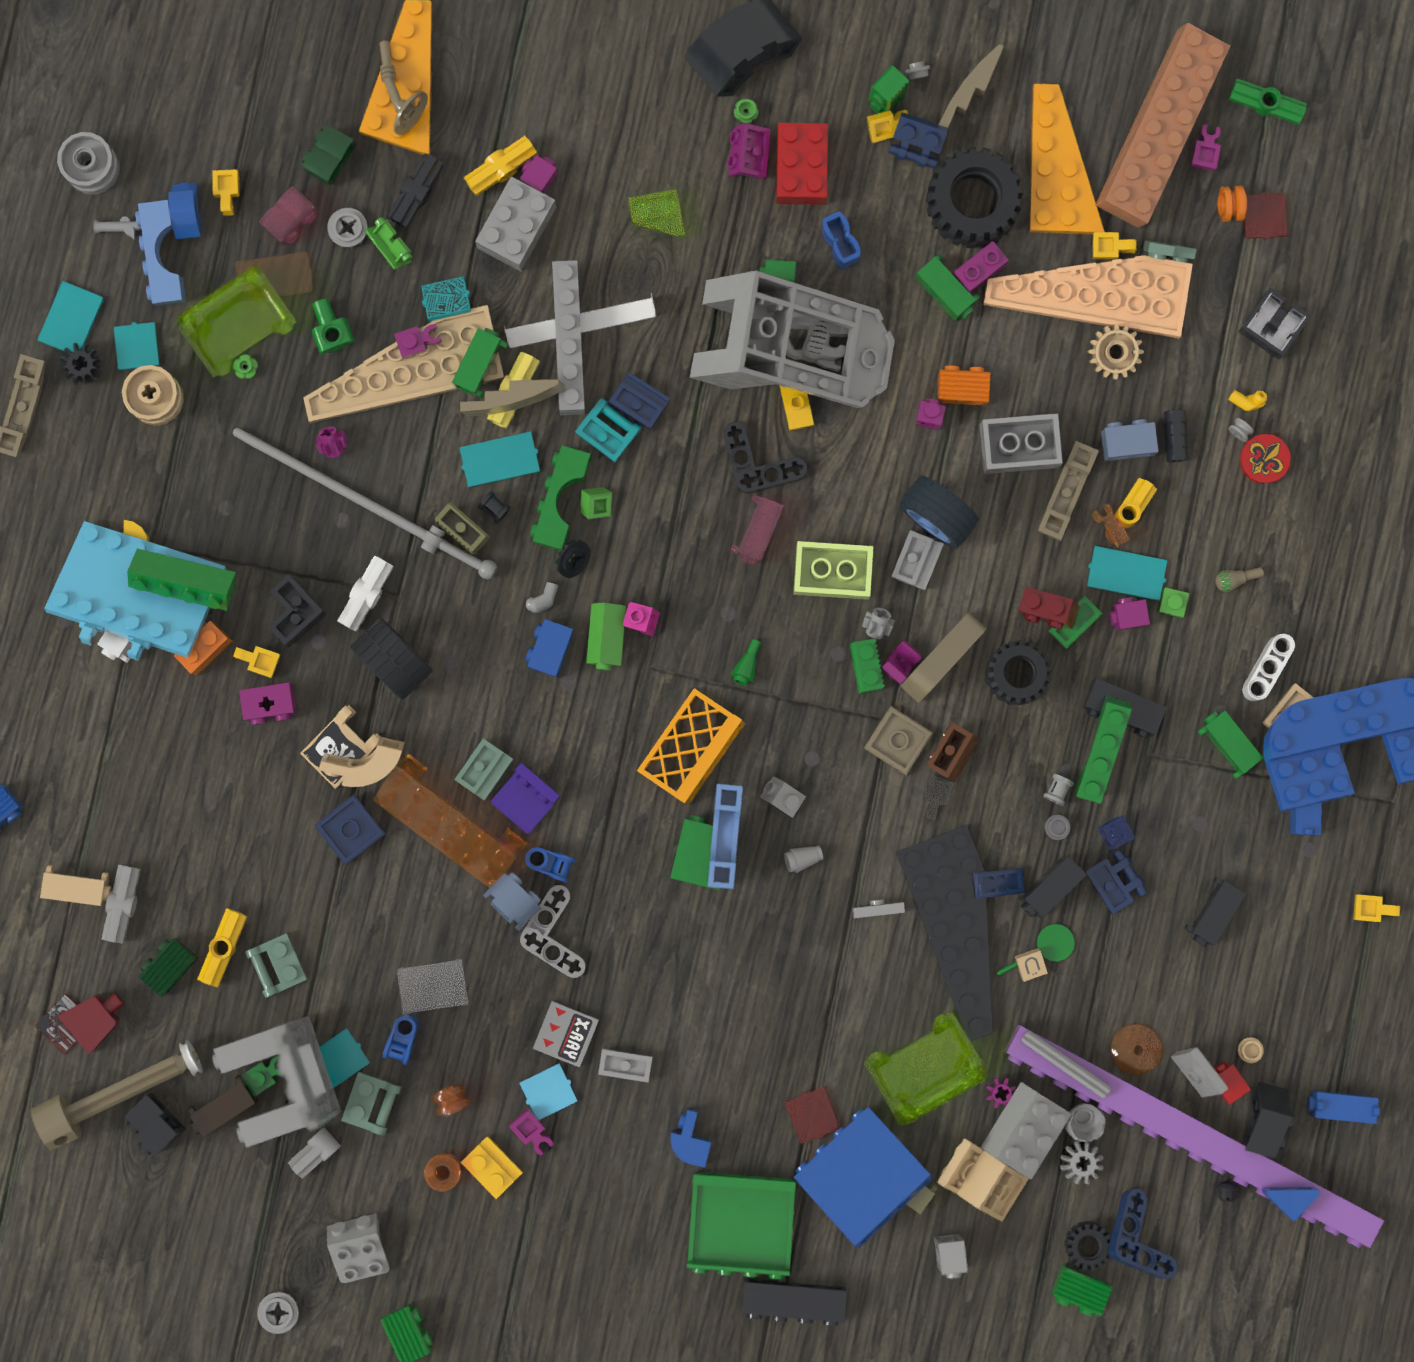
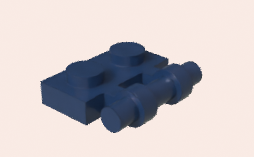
[888,112,949,169]
[1084,849,1148,915]

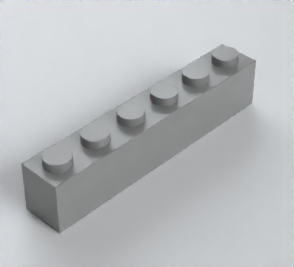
[552,260,585,415]

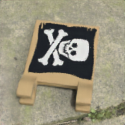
[300,705,381,789]

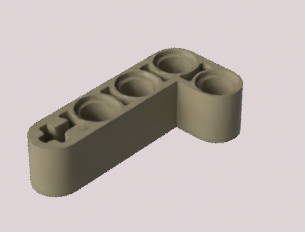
[900,612,987,703]

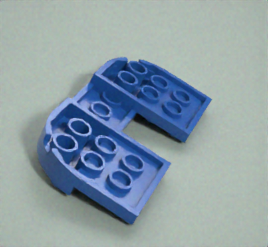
[1263,678,1414,812]

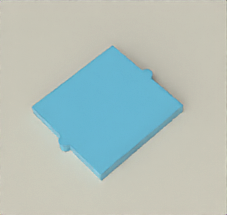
[520,1063,578,1120]

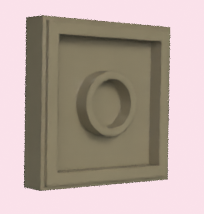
[863,706,933,775]

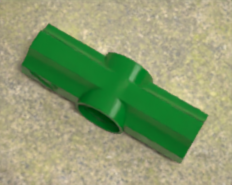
[1229,78,1307,125]

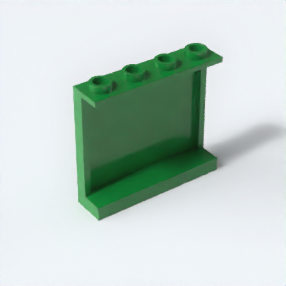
[687,1172,796,1279]

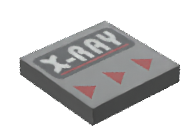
[533,1001,599,1067]

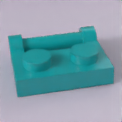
[575,398,642,463]

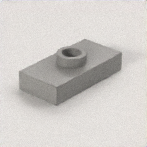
[852,899,905,918]
[598,1049,652,1082]

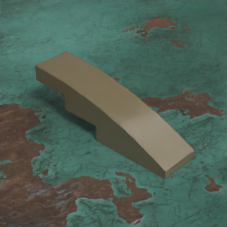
[939,44,1004,128]
[460,379,565,417]

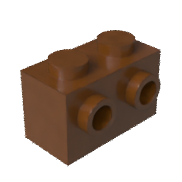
[927,722,980,782]

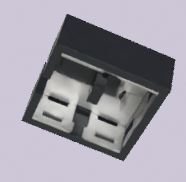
[1238,288,1311,360]

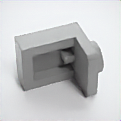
[760,777,806,818]

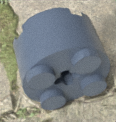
[483,872,541,930]

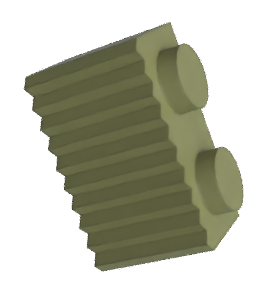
[435,502,490,555]

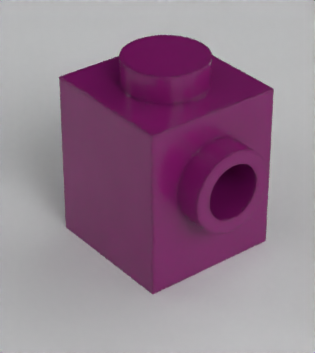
[520,155,558,194]
[1109,597,1150,631]

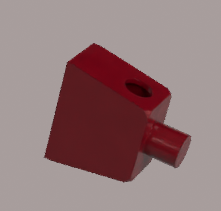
[58,993,125,1054]

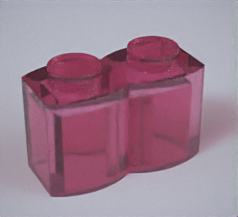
[259,186,317,246]

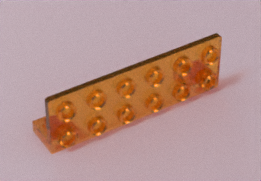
[373,754,528,888]

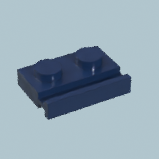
[609,372,670,430]

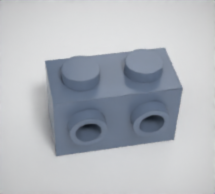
[1101,419,1158,461]

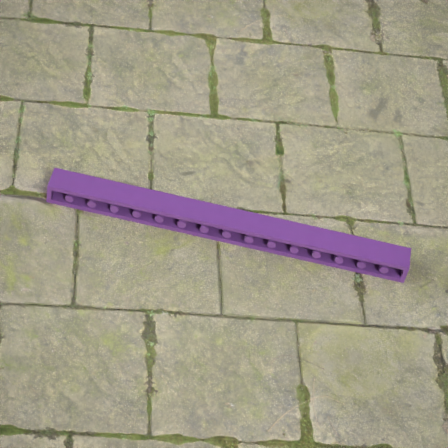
[1004,1025,1384,1248]

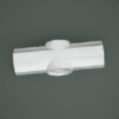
[337,556,394,632]

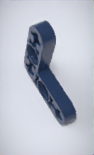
[1109,1189,1178,1279]

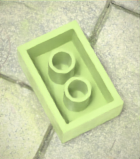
[793,541,873,600]

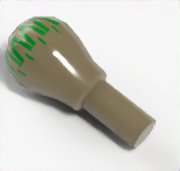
[1215,567,1264,592]

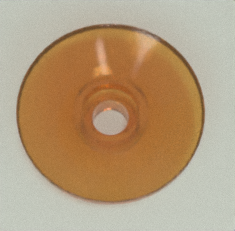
[1111,1024,1162,1075]

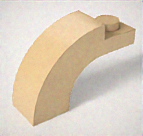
[319,737,405,787]

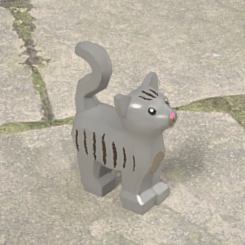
[786,311,849,372]

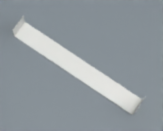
[504,294,656,348]

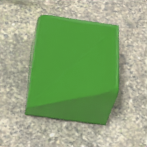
[581,487,612,519]

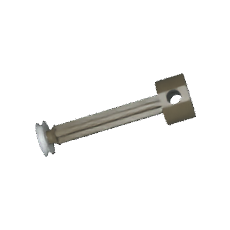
[31,1039,203,1151]

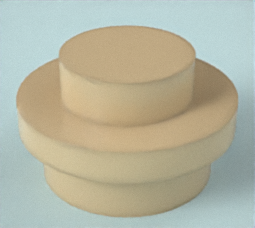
[1238,1037,1264,1063]

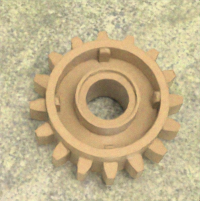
[1088,324,1144,379]

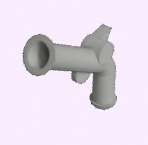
[94,217,141,241]

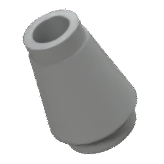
[784,845,823,873]

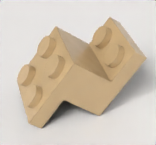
[937,1138,1029,1221]

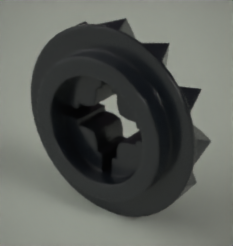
[555,539,590,578]

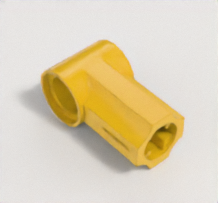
[1114,478,1157,528]

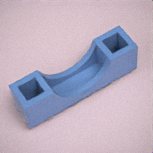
[135,200,186,306]
[707,784,743,889]

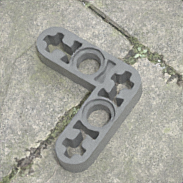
[520,885,586,978]

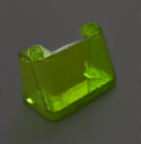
[175,265,297,378]
[864,1012,987,1126]

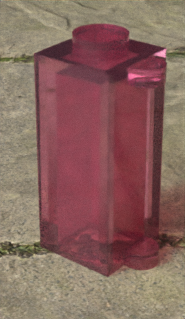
[731,495,784,565]

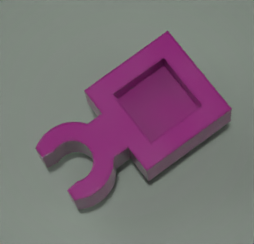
[1190,124,1221,171]
[394,324,442,359]
[509,1108,553,1155]

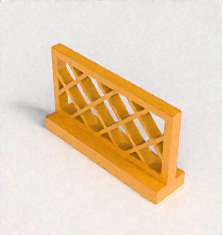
[637,688,745,806]

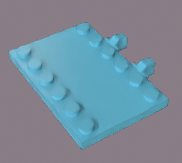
[44,521,226,661]

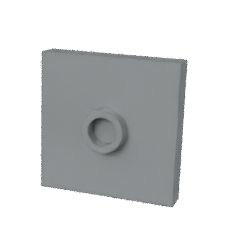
[1171,1047,1228,1098]

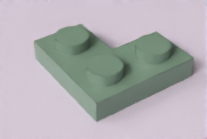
[1143,240,1197,263]

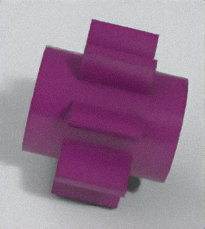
[315,427,347,458]
[985,1077,1016,1108]

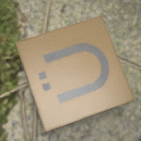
[1015,948,1047,982]

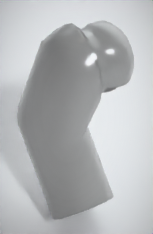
[526,582,558,613]

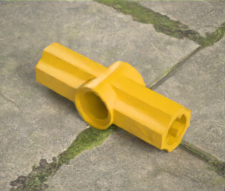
[464,136,538,197]
[198,908,248,987]

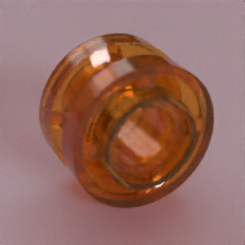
[430,1084,470,1116]
[424,1153,462,1191]

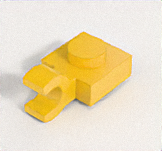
[867,110,908,143]
[212,170,240,216]
[1093,232,1136,259]
[233,646,281,678]
[1353,894,1400,922]

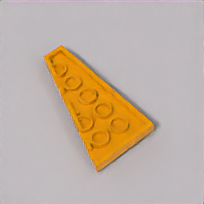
[359,0,432,155]
[1029,84,1104,234]

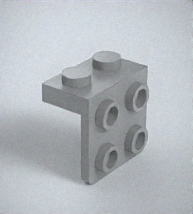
[327,1214,390,1283]

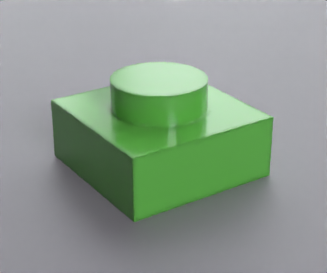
[1158,587,1189,618]

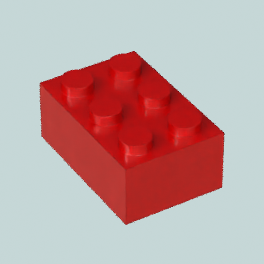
[776,123,828,205]

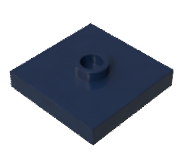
[314,794,386,865]

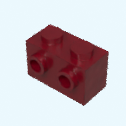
[1018,587,1080,630]

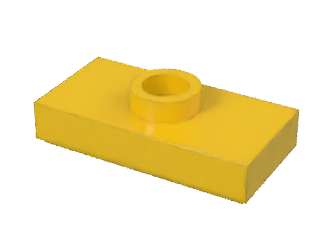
[779,385,814,431]

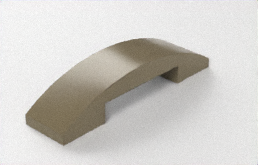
[0,354,46,458]
[1038,441,1099,541]

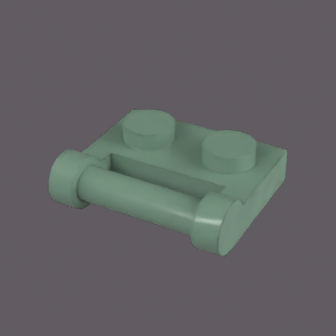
[245,933,308,998]
[341,1071,401,1136]

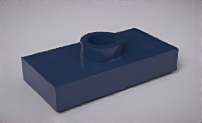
[973,868,1025,899]

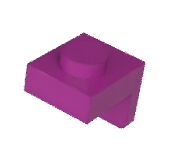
[882,640,922,684]

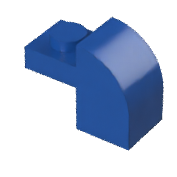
[168,182,202,239]
[671,1108,711,1168]

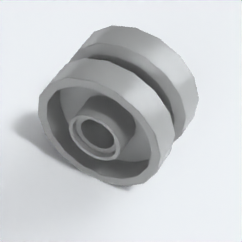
[57,132,120,195]

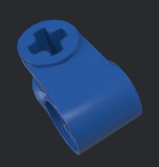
[526,847,576,883]
[382,1014,419,1066]

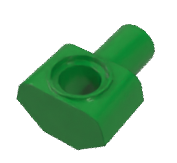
[312,299,355,355]

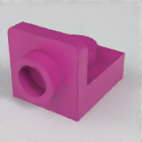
[623,602,660,636]

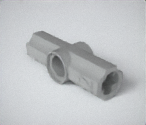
[102,865,141,944]

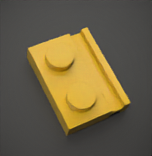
[461,1136,523,1199]

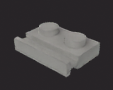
[891,530,944,591]

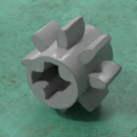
[862,608,895,639]

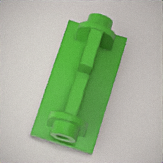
[365,217,412,270]

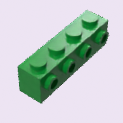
[127,548,236,611]

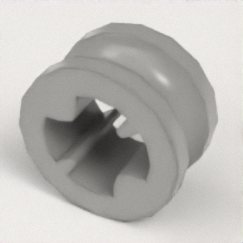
[1228,418,1254,442]

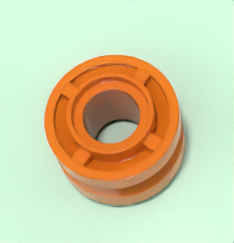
[1218,185,1247,222]

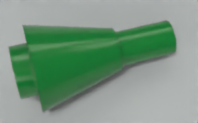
[730,639,761,686]

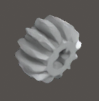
[1060,1141,1103,1184]

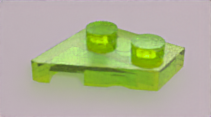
[628,189,685,238]

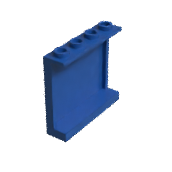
[794,1107,933,1248]

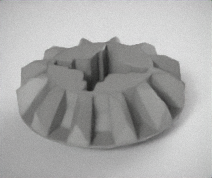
[328,208,368,248]
[257,1291,299,1334]

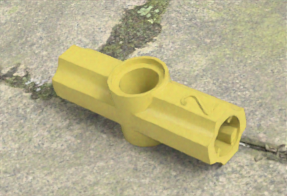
[487,352,540,429]

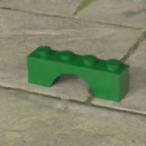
[530,445,592,552]
[1076,695,1132,804]

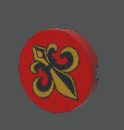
[1240,434,1291,484]

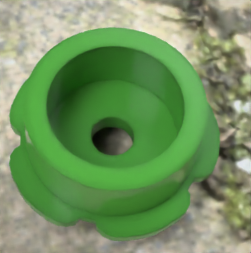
[734,99,758,123]
[233,354,258,379]

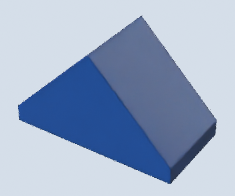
[1262,1187,1319,1222]

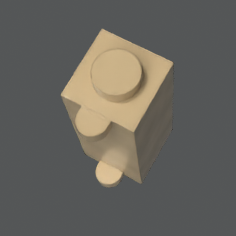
[40,865,112,906]

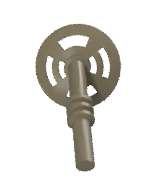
[380,41,428,135]

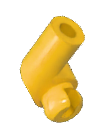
[1228,390,1267,411]

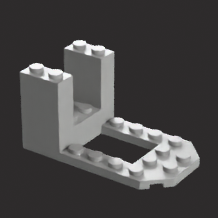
[690,271,895,408]
[212,1016,341,1148]

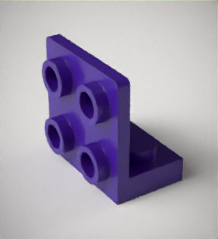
[491,763,561,834]

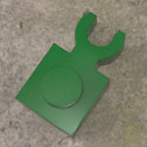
[241,1055,281,1097]

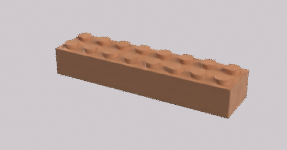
[1096,23,1230,228]

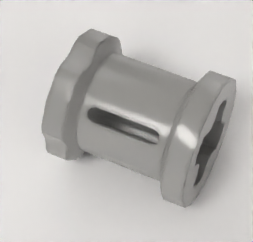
[1043,774,1074,806]

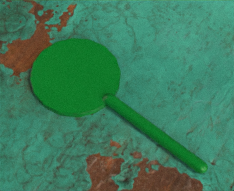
[997,924,1075,976]

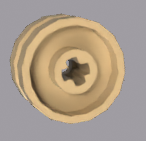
[122,365,184,426]

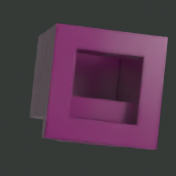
[915,399,946,430]

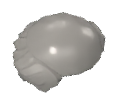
[1065,1103,1105,1142]

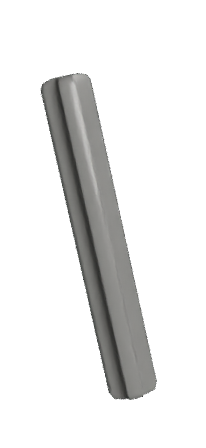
[1021,1031,1111,1098]

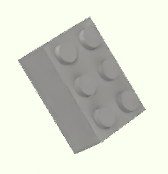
[475,177,557,271]
[980,414,1062,474]
[981,1082,1072,1180]

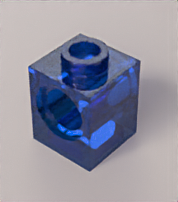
[1097,815,1136,850]

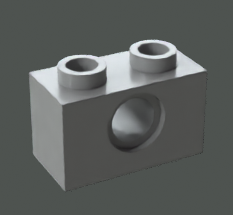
[934,1234,968,1278]

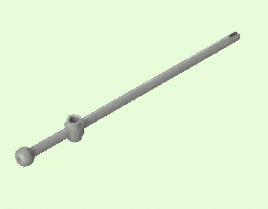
[233,428,497,579]

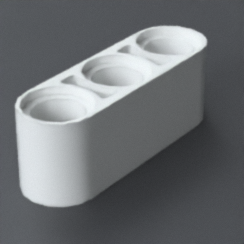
[1242,634,1295,701]

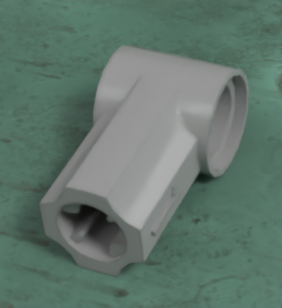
[288,1127,341,1179]

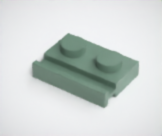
[454,738,514,801]

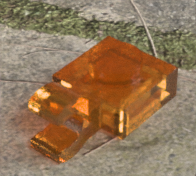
[1092,504,1130,547]

